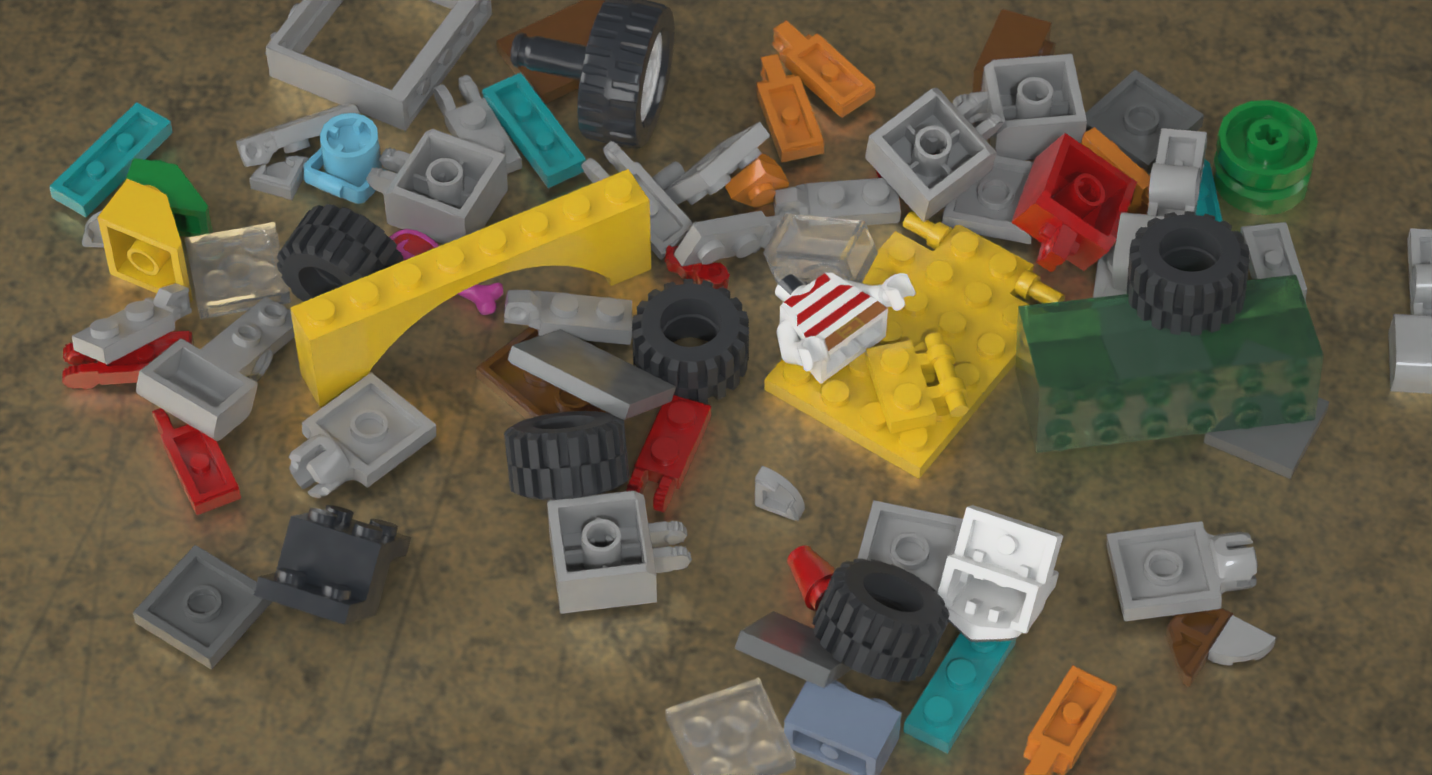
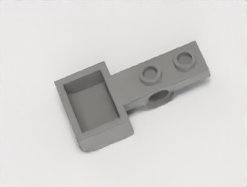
[1112,128,1207,290]
[1388,228,1432,394]
[136,297,295,441]

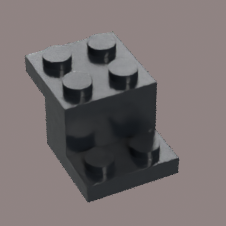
[254,505,411,625]

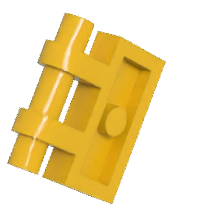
[865,332,968,434]

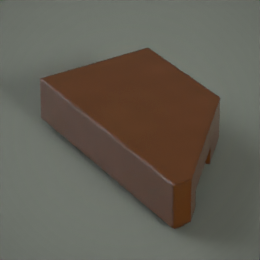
[1166,607,1234,687]

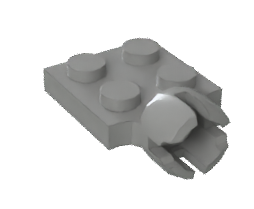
[289,372,436,498]
[1107,521,1258,622]

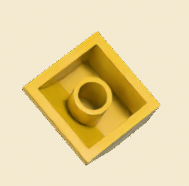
[97,179,193,303]

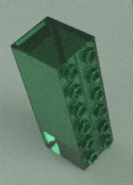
[1015,275,1324,453]

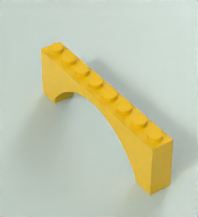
[290,169,651,408]

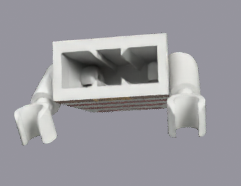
[775,273,916,383]

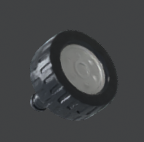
[510,0,674,149]

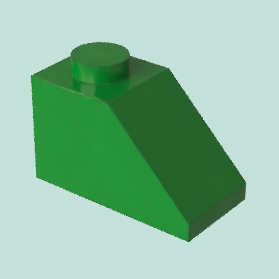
[124,158,213,241]

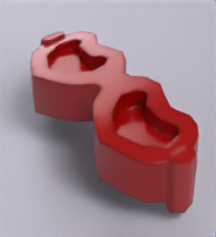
[665,245,730,289]

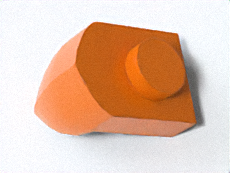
[725,153,789,208]

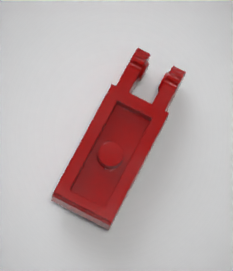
[62,330,194,390]
[626,395,712,512]
[152,408,241,516]

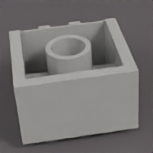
[952,54,1087,160]
[865,88,1004,222]
[366,129,508,244]
[547,491,692,614]

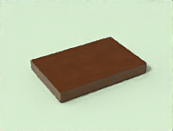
[496,0,605,104]
[476,326,610,419]

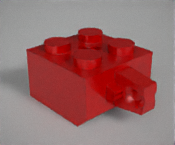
[1011,133,1137,272]

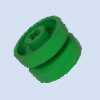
[1212,100,1318,215]

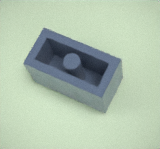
[784,681,901,775]

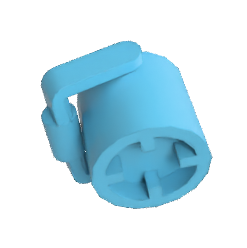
[304,113,386,204]

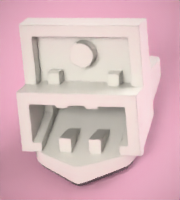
[938,505,1063,642]

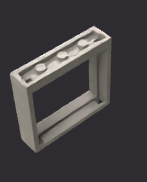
[265,0,492,131]

